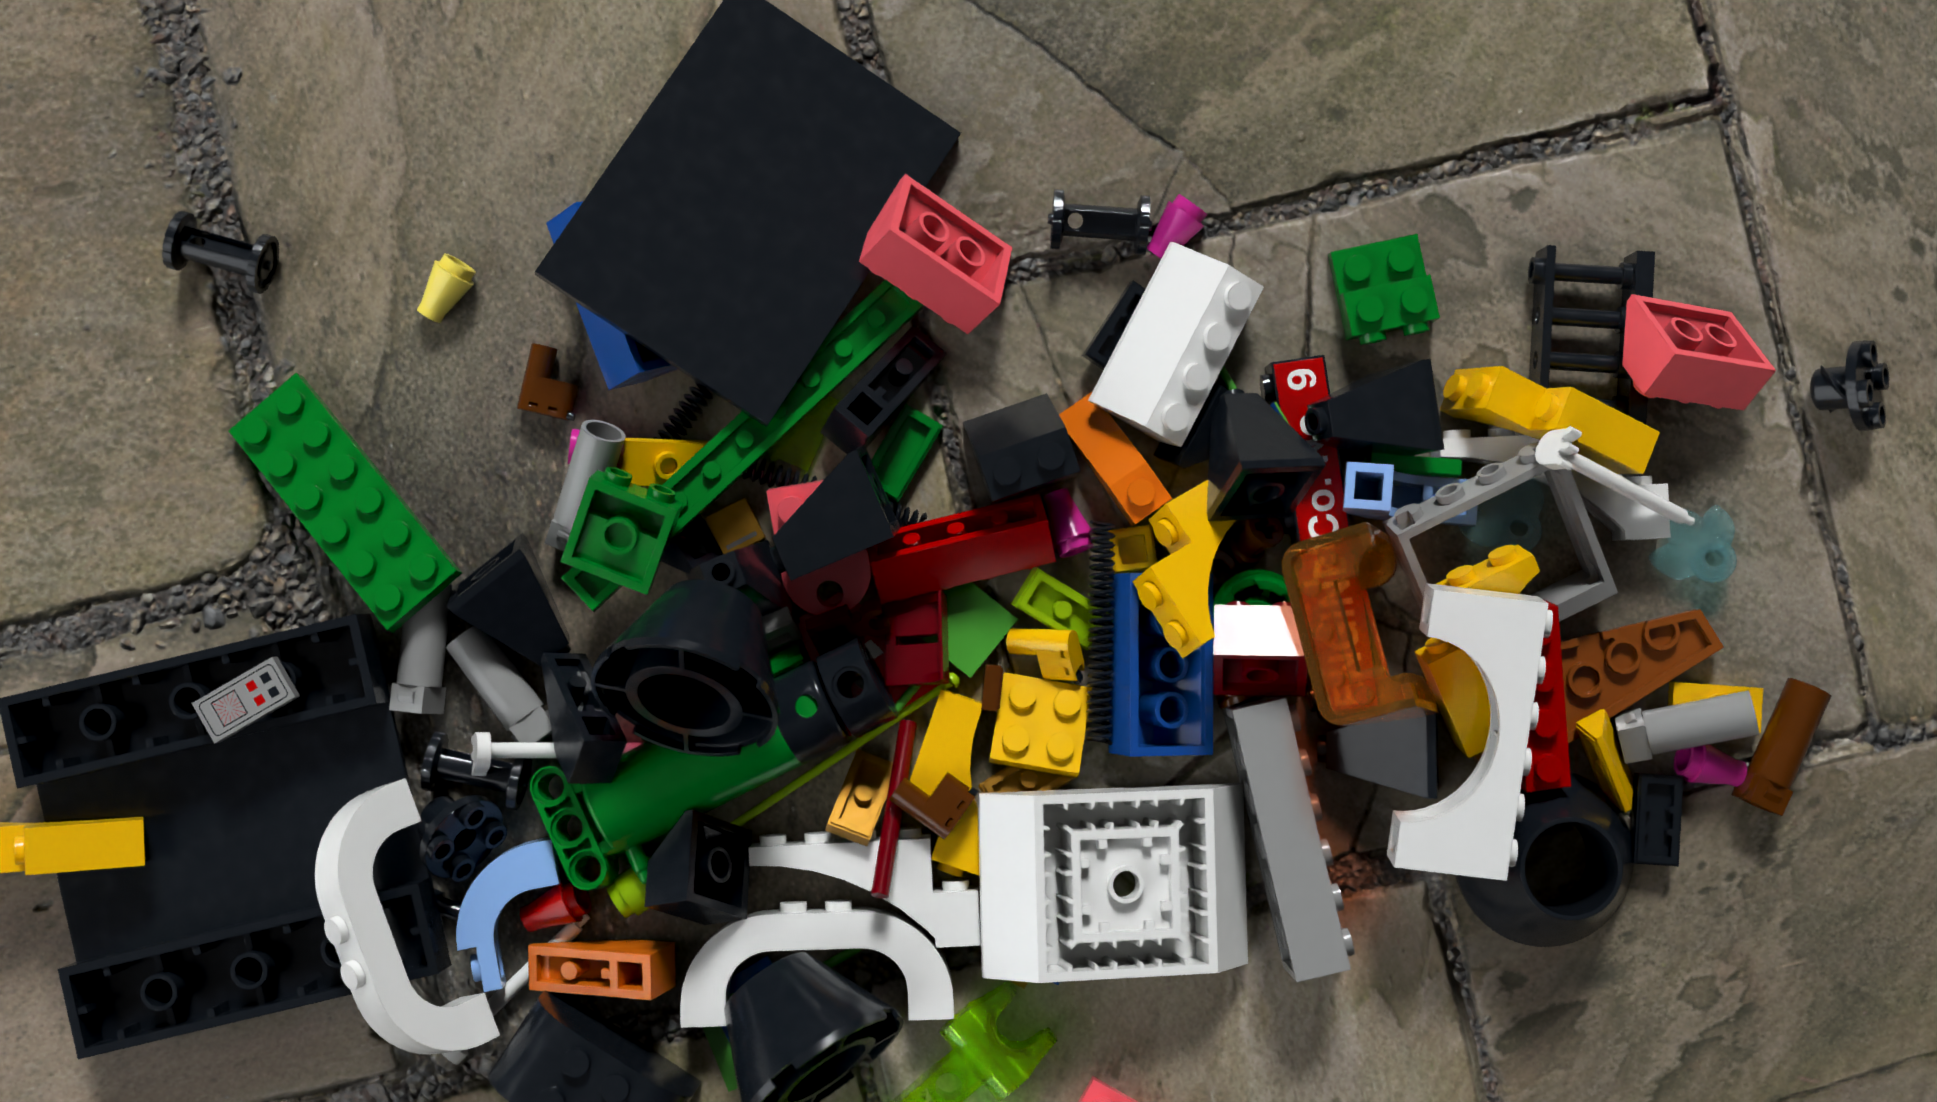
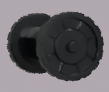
[1048,189,1152,255]
[162,211,280,294]
[420,731,532,810]

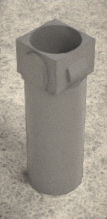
[544,420,626,551]
[389,584,452,714]
[446,626,552,742]
[1614,690,1759,764]

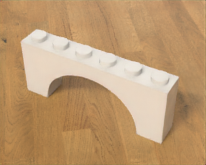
[1387,583,1553,881]

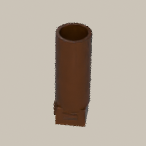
[1731,678,1832,816]

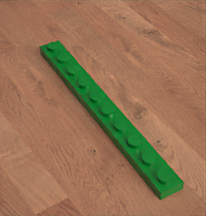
[561,280,924,612]

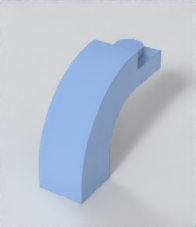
[1343,462,1478,527]
[456,837,562,992]

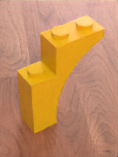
[1440,366,1660,474]
[1132,480,1236,659]
[1414,544,1540,758]
[910,689,982,883]
[0,817,145,875]

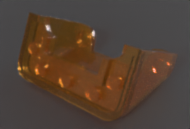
[1282,522,1439,726]

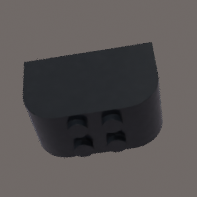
[488,990,701,1102]

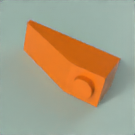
[1059,392,1172,526]
[528,939,676,1000]

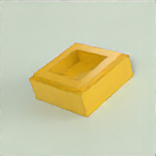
[1107,525,1157,574]

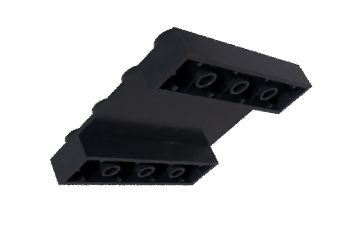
[0,614,452,1059]

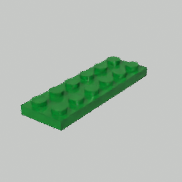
[229,373,462,633]

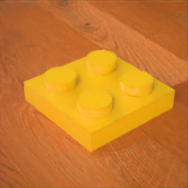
[989,672,1092,778]

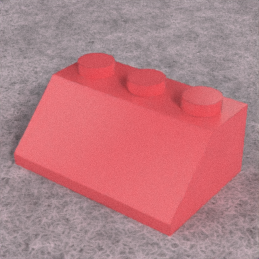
[859,174,1012,334]
[1622,294,1776,411]

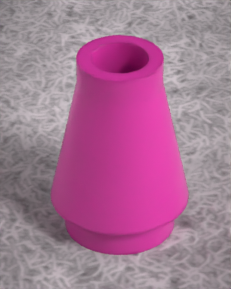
[1147,194,1208,259]
[1043,488,1094,558]
[1674,744,1747,787]

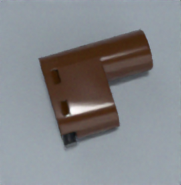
[517,343,579,421]
[889,772,979,840]

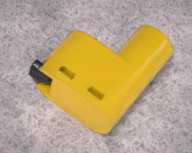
[1006,628,1085,684]

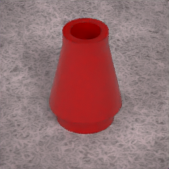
[520,879,591,932]

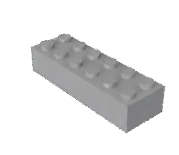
[1222,696,1355,982]

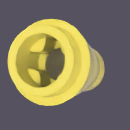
[417,253,476,323]

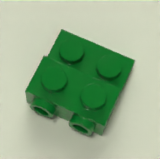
[1328,234,1440,345]
[560,467,684,595]

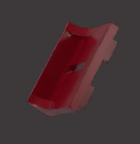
[884,590,949,688]

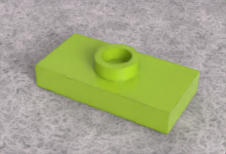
[1011,567,1109,651]

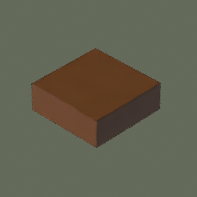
[981,664,1003,711]

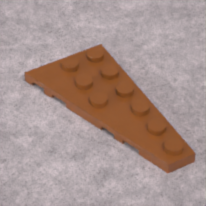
[1421,609,1724,764]

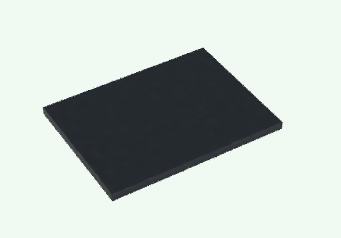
[535,0,961,427]

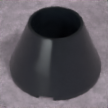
[590,579,780,757]
[1456,772,1634,947]
[724,952,904,1102]

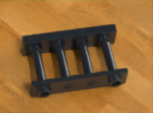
[1528,245,1655,425]

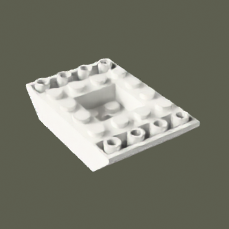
[977,783,1248,983]

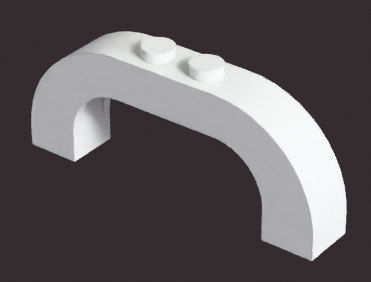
[315,778,500,1055]
[680,899,954,1028]

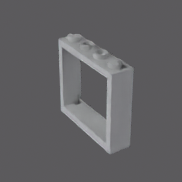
[1383,442,1618,622]

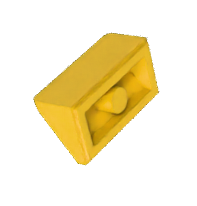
[1575,709,1633,813]

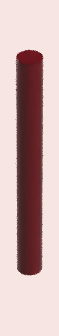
[871,720,917,898]

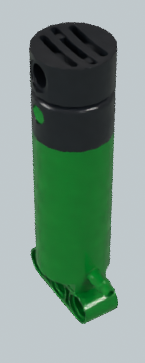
[530,636,898,890]

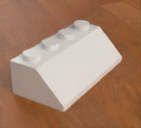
[1088,242,1264,447]

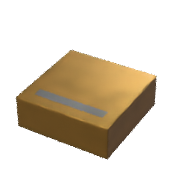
[705,498,766,554]

